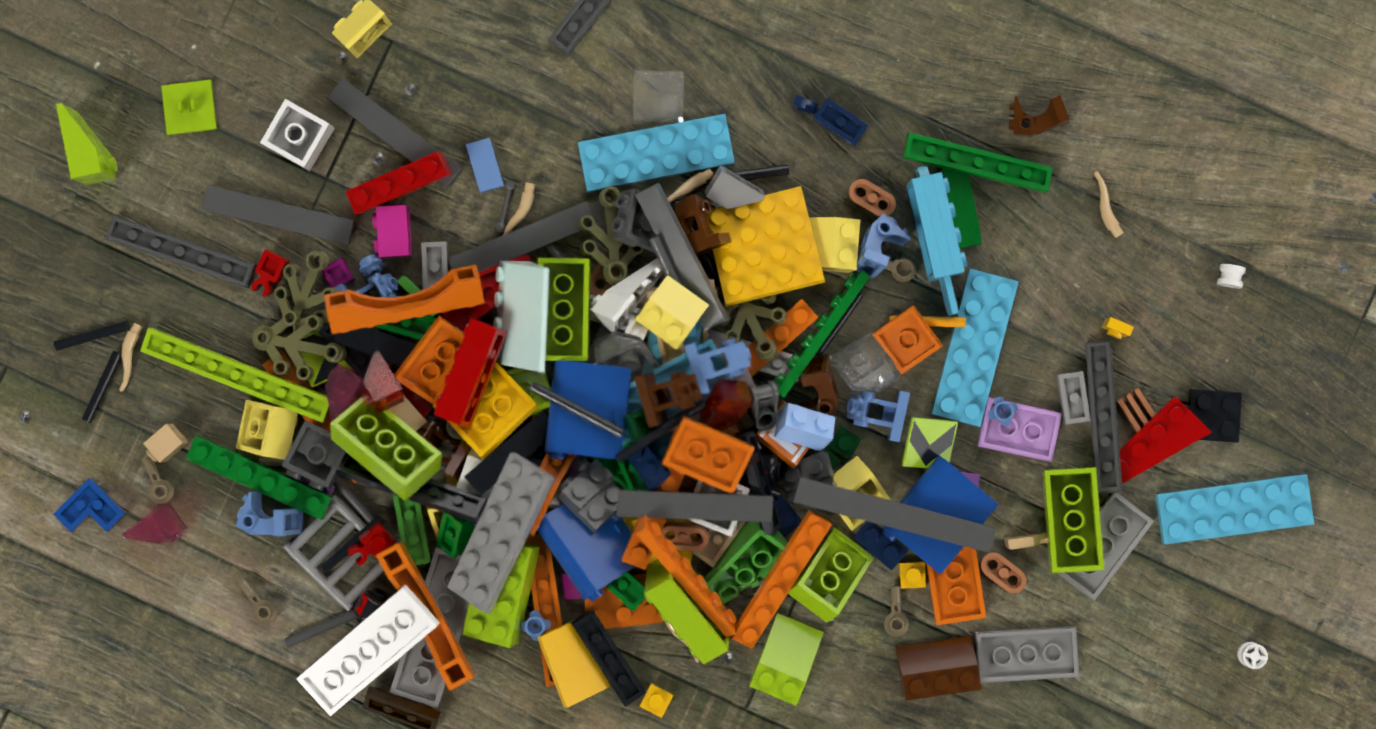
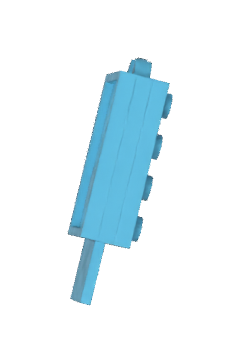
[906,166,967,316]

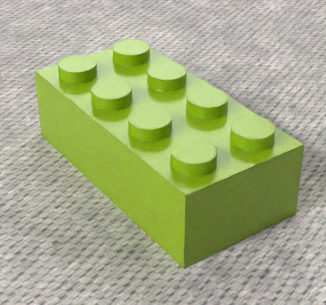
[538,258,591,361]
[330,392,442,501]
[1042,467,1104,574]
[462,542,540,648]

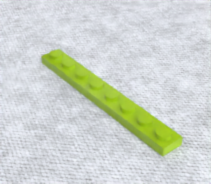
[140,328,334,423]

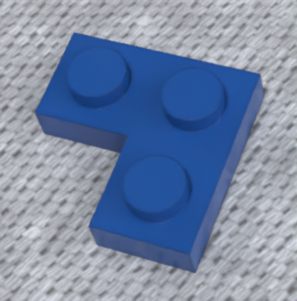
[53,478,127,532]

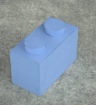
[774,403,836,451]

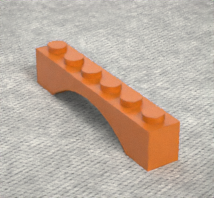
[324,265,484,334]
[376,541,476,691]

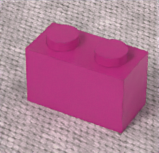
[372,205,413,259]

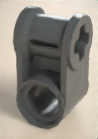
[747,380,779,431]

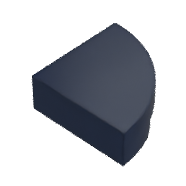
[792,95,819,115]

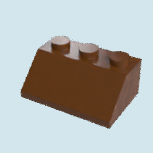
[895,636,982,701]

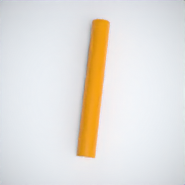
[889,315,966,327]

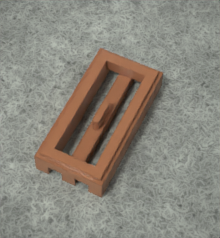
[1116,388,1155,432]

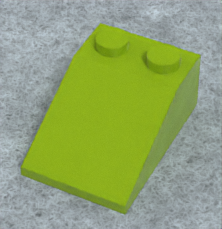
[56,103,118,185]
[788,527,874,623]
[748,613,824,706]

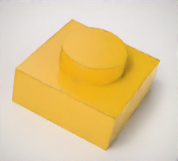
[1101,317,1134,339]
[899,561,926,589]
[639,683,674,718]

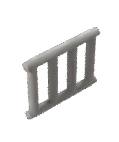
[283,495,390,612]

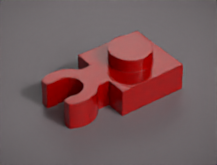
[251,249,290,297]
[347,521,396,566]

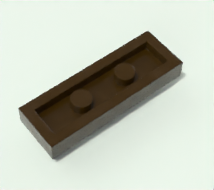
[363,686,441,729]

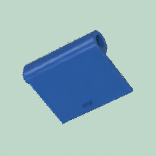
[544,361,631,460]
[881,455,999,575]
[537,503,635,602]

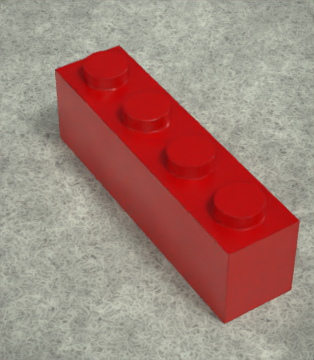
[345,152,453,215]
[434,318,507,427]

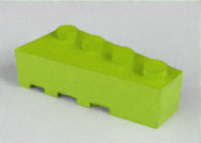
[644,560,729,664]

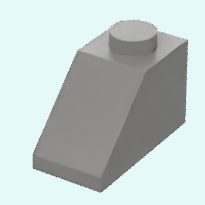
[705,165,765,209]

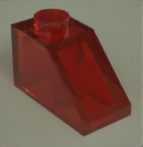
[361,350,404,415]
[699,378,752,429]

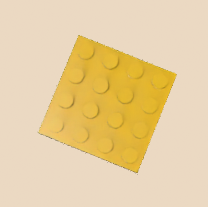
[707,186,825,307]

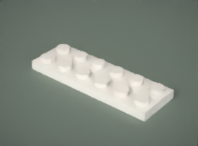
[297,585,440,716]

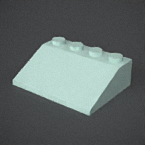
[494,261,549,372]

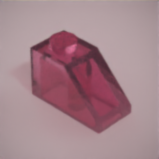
[325,364,371,421]
[122,503,187,545]

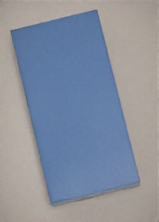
[466,138,504,193]

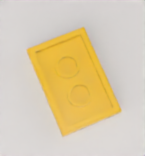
[537,618,610,708]

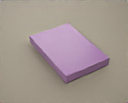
[977,397,1062,462]

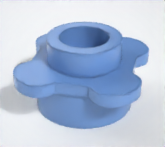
[359,254,386,277]
[988,397,1018,426]
[521,610,551,641]

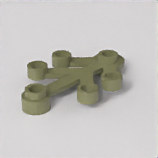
[578,187,644,285]
[274,251,339,337]
[719,295,787,362]
[252,310,347,380]

